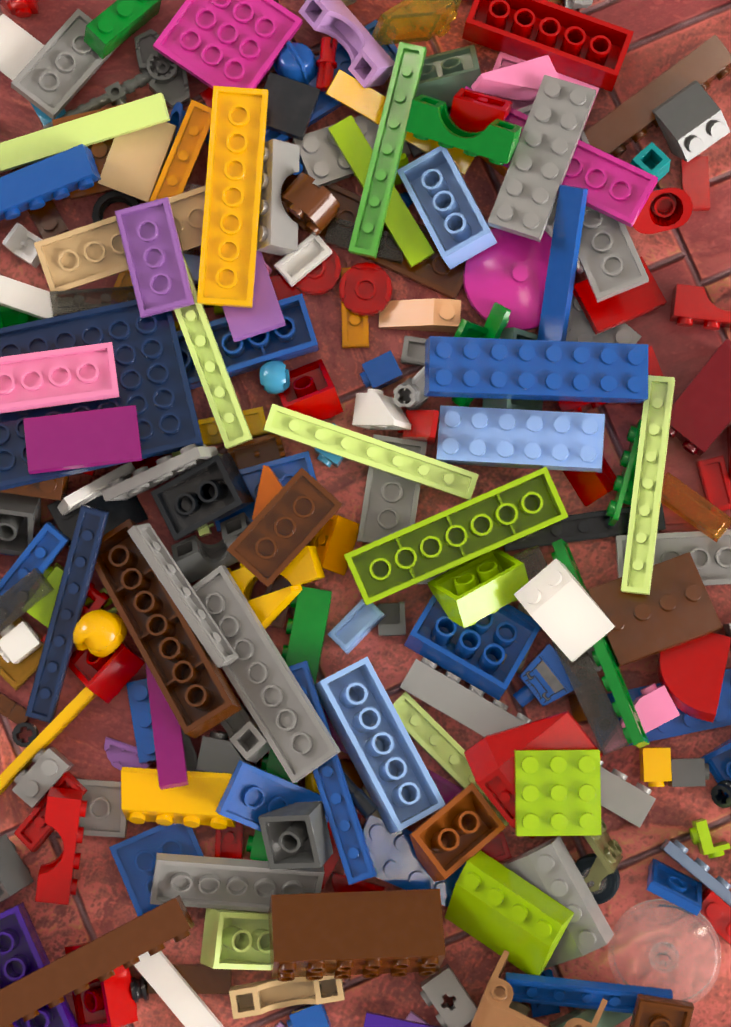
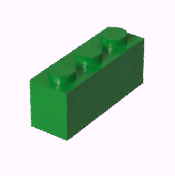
[84,0,162,59]

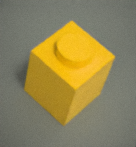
[639,747,672,787]

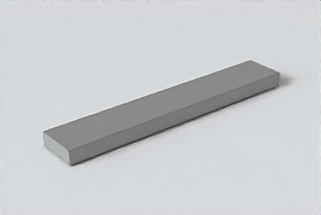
[127,523,238,668]

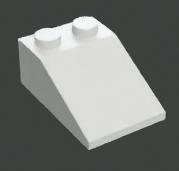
[514,559,615,662]

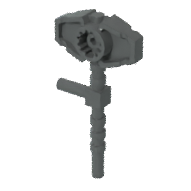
[43,29,190,129]

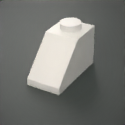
[352,389,412,430]

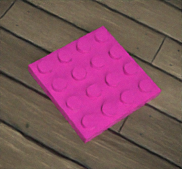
[153,0,303,89]

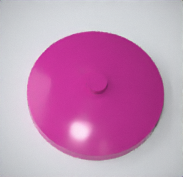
[463,228,552,331]

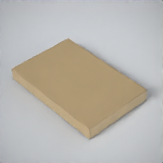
[98,122,177,202]

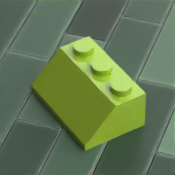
[427,548,529,628]

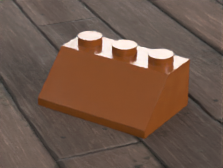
[409,783,506,882]

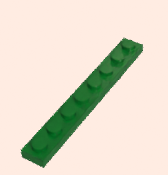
[551,539,650,748]

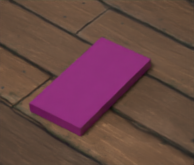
[23,405,142,474]

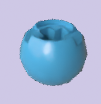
[260,360,290,394]

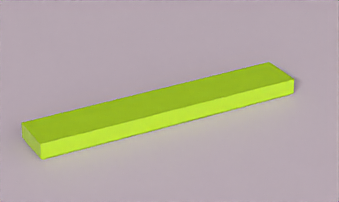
[328,115,434,267]

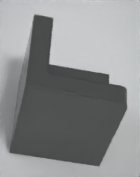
[377,602,406,636]

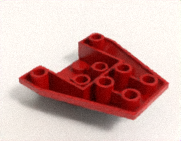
[464,711,603,839]

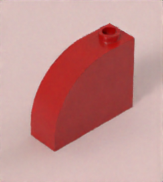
[657,633,731,723]

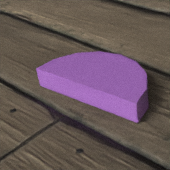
[104,737,154,771]

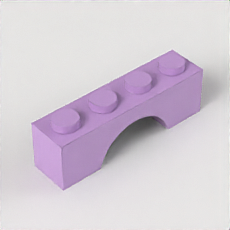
[299,0,395,88]

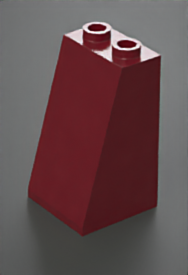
[669,339,731,456]

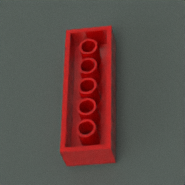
[462,0,634,92]

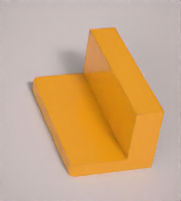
[310,515,360,575]

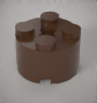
[281,173,341,237]

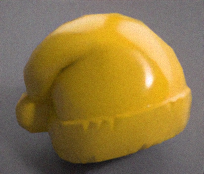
[73,609,127,658]

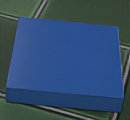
[647,859,702,916]

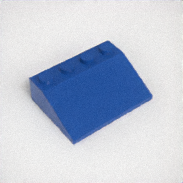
[404,570,541,700]

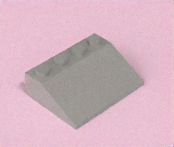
[502,836,614,969]

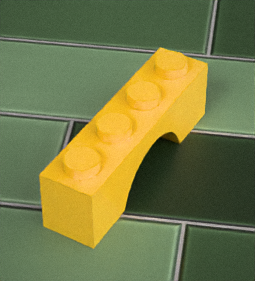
[227,546,325,601]

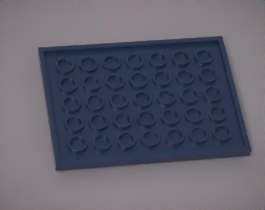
[0,300,203,491]

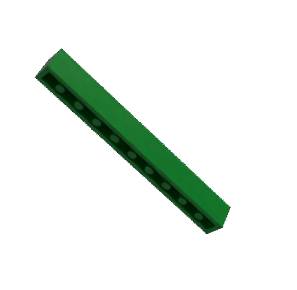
[246,586,332,861]

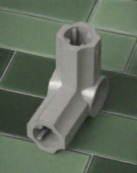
[393,366,429,410]

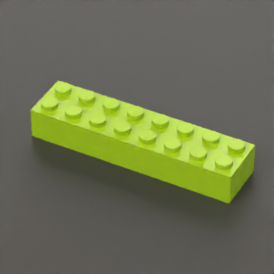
[344,467,569,606]

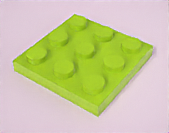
[514,749,602,836]

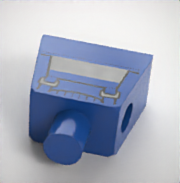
[512,644,582,708]

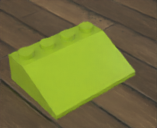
[445,850,574,976]

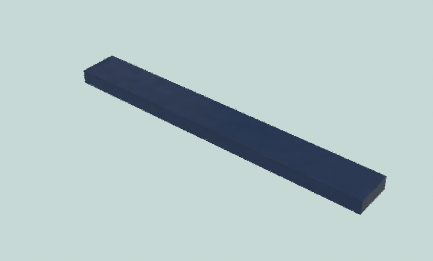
[25,505,109,723]

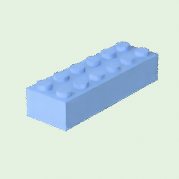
[436,405,605,473]
[315,657,445,834]

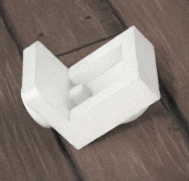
[2,222,43,268]

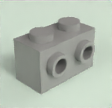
[12,747,74,808]

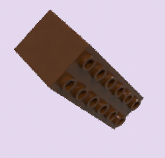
[268,889,446,982]

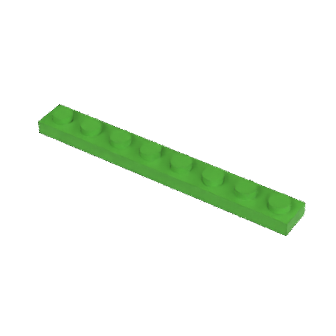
[348,42,427,259]

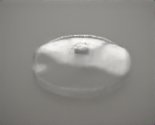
[608,899,721,1004]

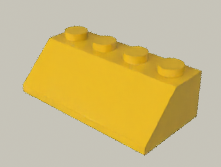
[121,767,236,830]

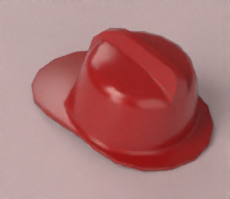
[633,187,693,234]

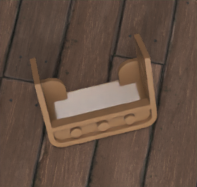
[470,950,608,1027]

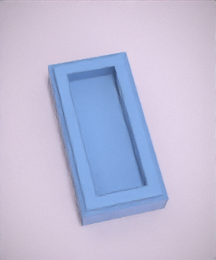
[327,599,386,654]

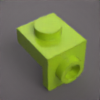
[689,818,731,858]

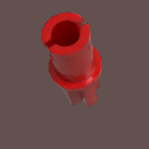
[316,37,338,92]

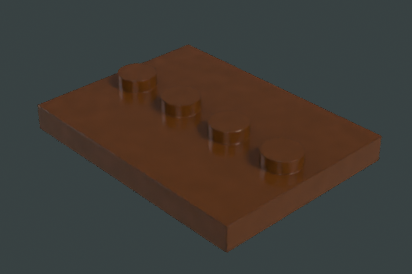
[587,552,722,668]

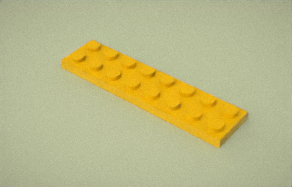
[197,86,269,308]

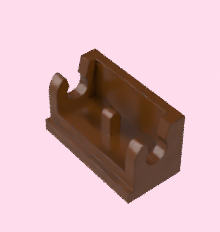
[227,433,286,470]

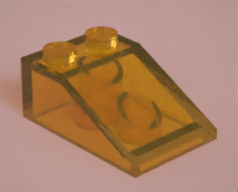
[372,0,462,45]

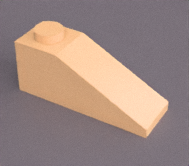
[379,298,461,333]

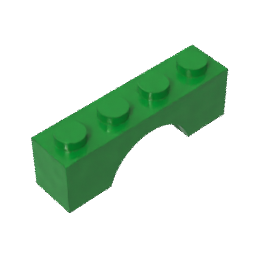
[405,94,522,165]

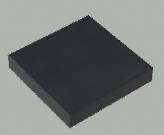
[264,72,321,141]

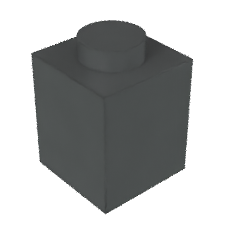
[668,757,710,787]

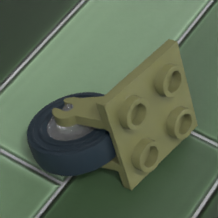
[575,818,623,904]

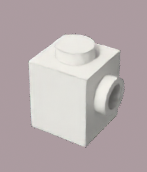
[0,621,44,664]

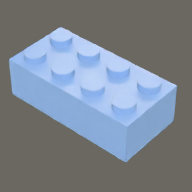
[397,146,498,269]

